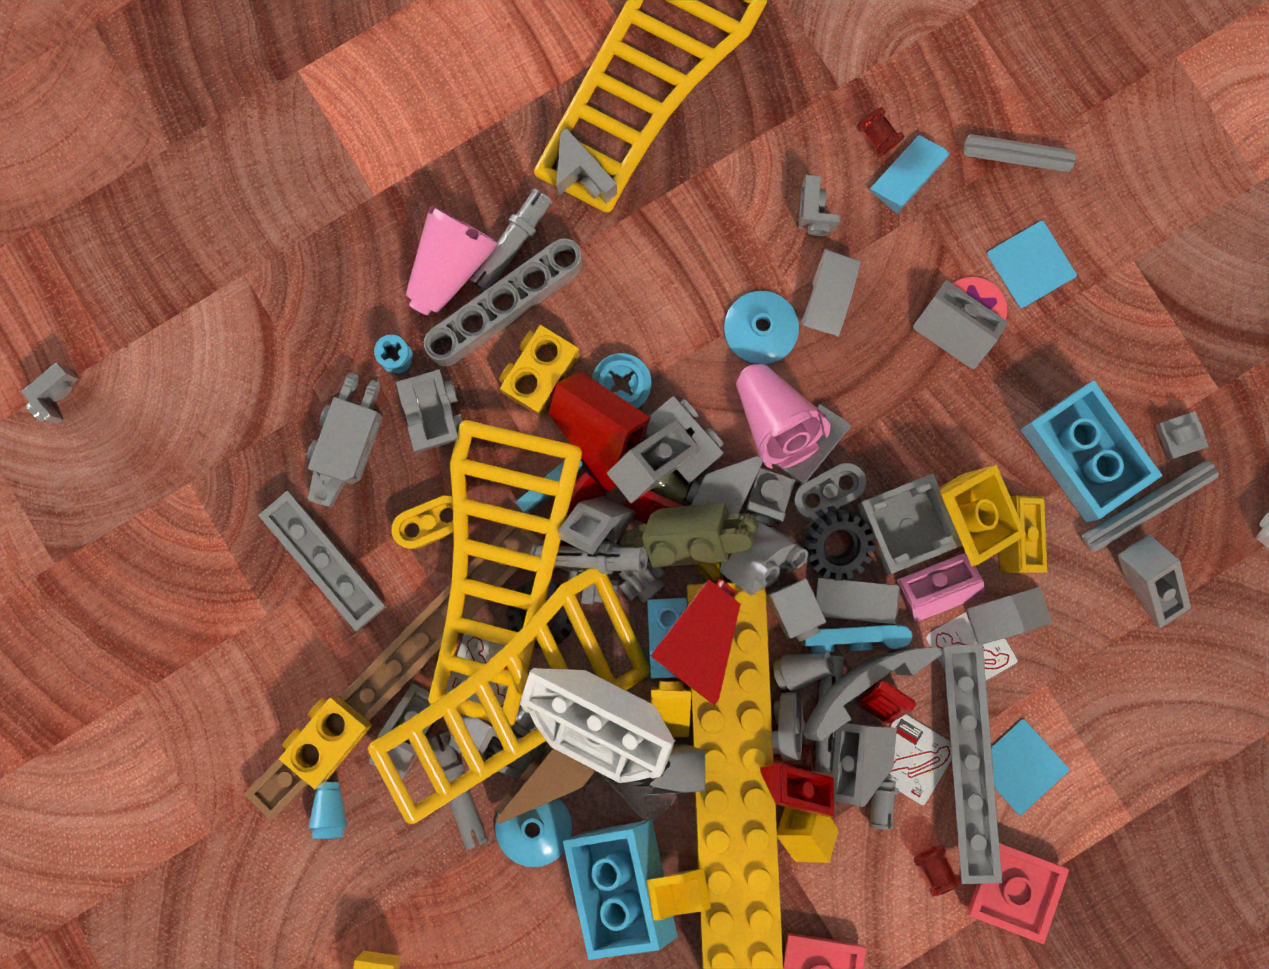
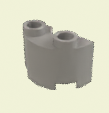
[396,369,464,453]
[720,522,808,595]

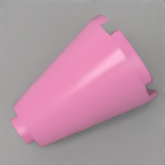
[405,205,498,316]
[736,364,831,469]

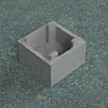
[856,474,962,576]

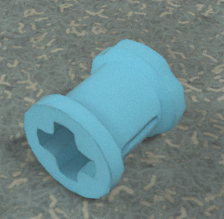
[374,334,413,374]

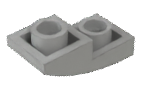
[801,249,861,337]
[816,578,900,624]

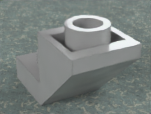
[558,496,636,555]

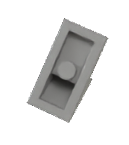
[557,128,617,204]

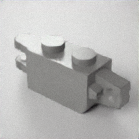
[306,372,383,508]

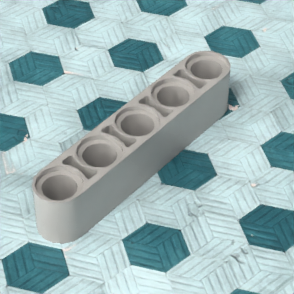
[424,238,583,366]

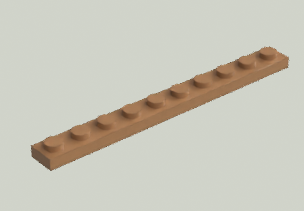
[244,525,543,822]

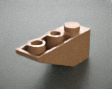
[494,743,595,824]

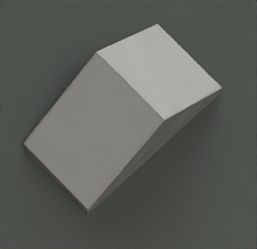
[966,586,1052,644]

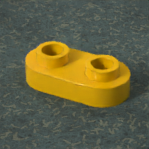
[391,496,454,549]

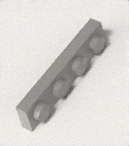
[258,491,387,631]

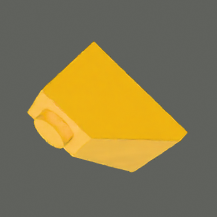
[940,465,1026,566]

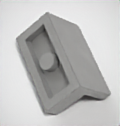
[913,280,1008,369]

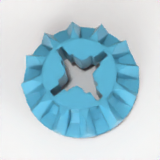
[592,353,651,408]

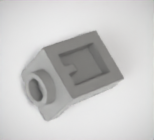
[798,175,840,236]
[21,362,79,425]
[744,468,796,527]

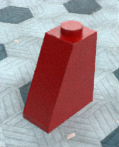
[548,371,651,491]
[650,579,741,705]

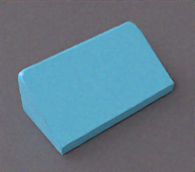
[870,135,950,214]

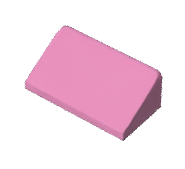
[897,552,984,622]

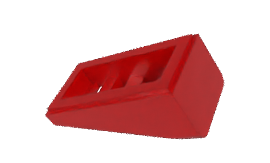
[857,680,916,723]

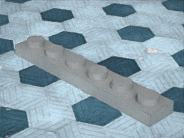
[943,644,1002,884]

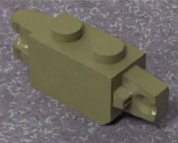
[620,502,758,568]

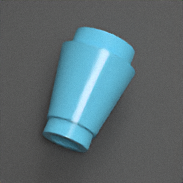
[308,782,348,839]

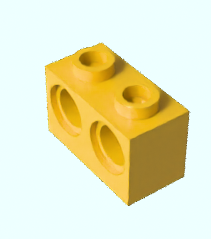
[499,325,580,418]
[279,695,373,790]

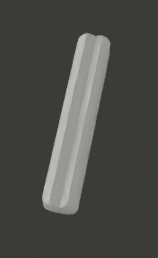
[964,134,1076,172]

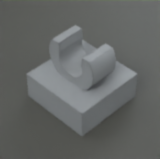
[1155,411,1209,460]

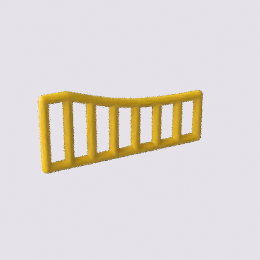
[534,0,767,213]
[428,420,582,726]
[368,568,650,824]

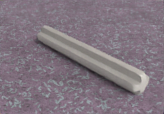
[1082,461,1219,552]

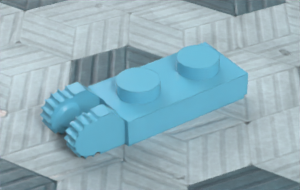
[801,624,913,653]

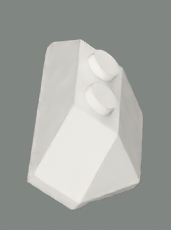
[520,668,675,783]

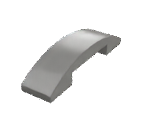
[802,648,942,741]

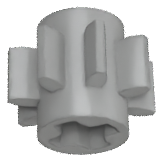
[619,561,665,604]

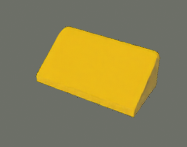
[999,496,1047,573]

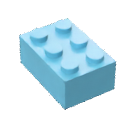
[1020,380,1163,523]
[563,820,678,960]

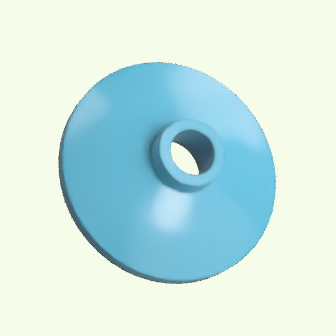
[724,291,799,365]
[495,793,572,867]

